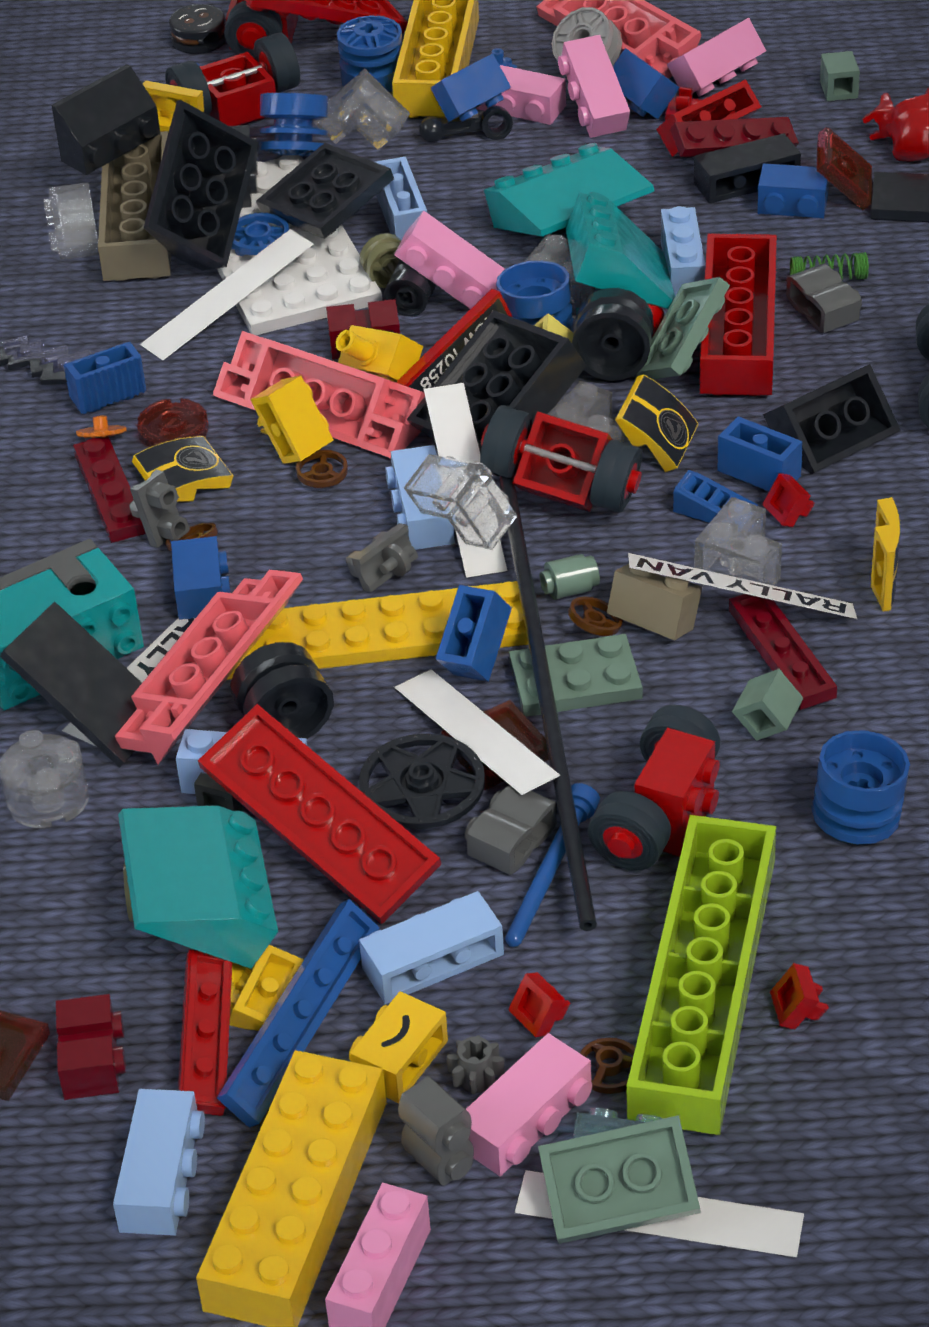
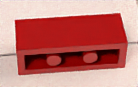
[656,79,762,157]

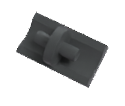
[129,469,190,548]
[346,523,418,592]

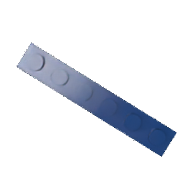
[217,899,380,1128]

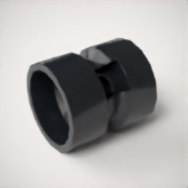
[384,259,436,317]

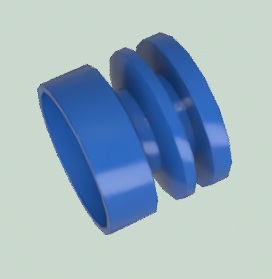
[337,15,402,96]
[259,93,328,157]
[496,260,574,332]
[812,730,910,844]

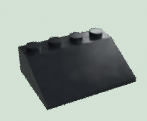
[144,100,259,271]
[407,310,587,477]

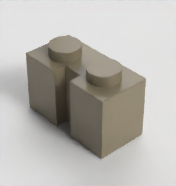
[607,563,702,641]

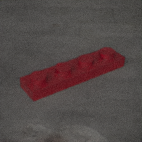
[670,117,799,157]
[73,436,146,543]
[729,594,837,710]

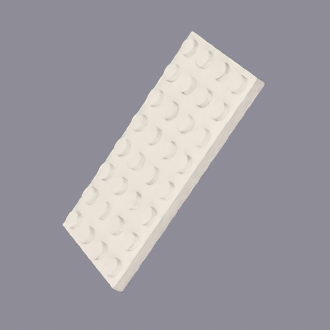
[217,155,382,335]

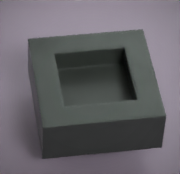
[194,772,243,812]

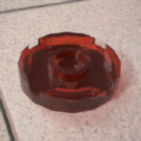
[137,399,209,448]

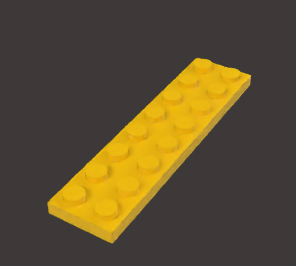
[227,581,528,680]

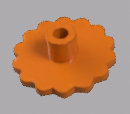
[76,415,126,438]

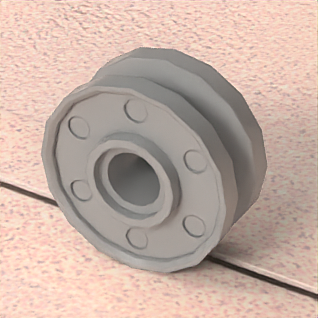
[551,7,622,66]

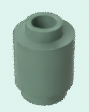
[539,554,600,600]

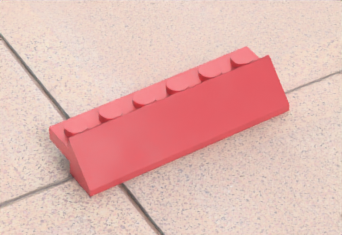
[536,0,701,79]
[212,331,425,458]
[115,570,303,765]

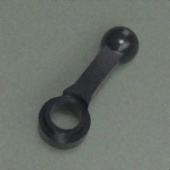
[419,106,513,142]

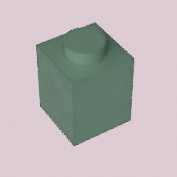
[820,51,860,101]
[732,669,803,741]

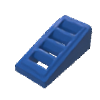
[673,470,758,533]

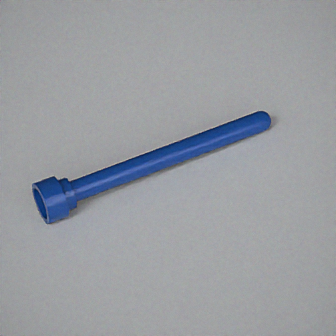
[505,783,600,947]

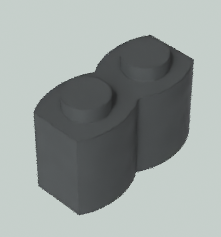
[786,264,862,333]
[465,785,557,875]
[398,1076,474,1186]

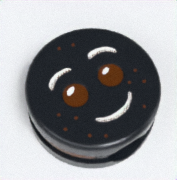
[169,4,226,54]

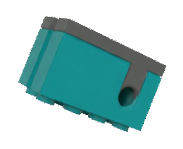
[0,538,144,711]

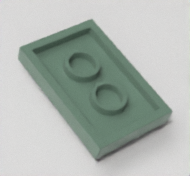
[636,277,730,379]
[509,634,643,717]
[538,1115,701,1244]

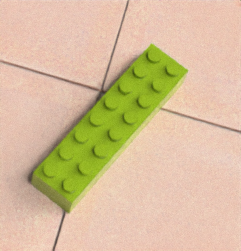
[627,815,776,1135]

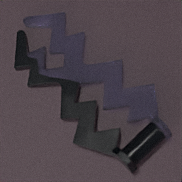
[0,335,95,385]

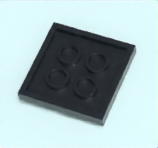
[256,143,394,239]

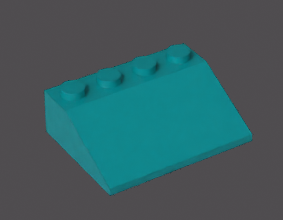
[484,143,655,237]
[566,192,675,309]
[118,806,278,969]

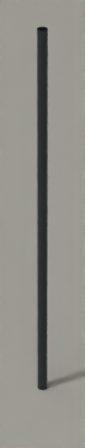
[499,476,597,931]

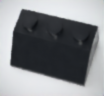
[51,64,161,175]
[763,364,901,474]

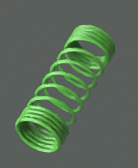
[790,252,869,280]

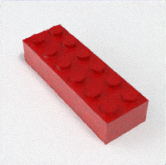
[700,234,777,396]

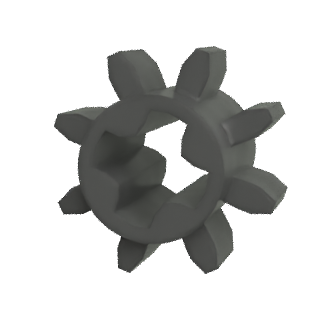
[447,1035,505,1094]

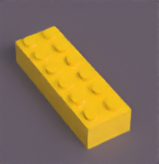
[392,0,479,119]
[196,1050,387,1327]

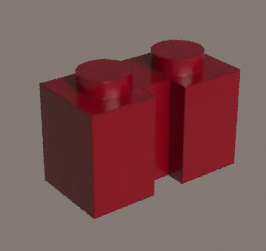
[326,299,400,360]
[56,994,126,1100]

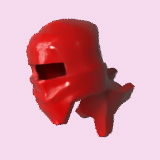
[862,88,929,162]

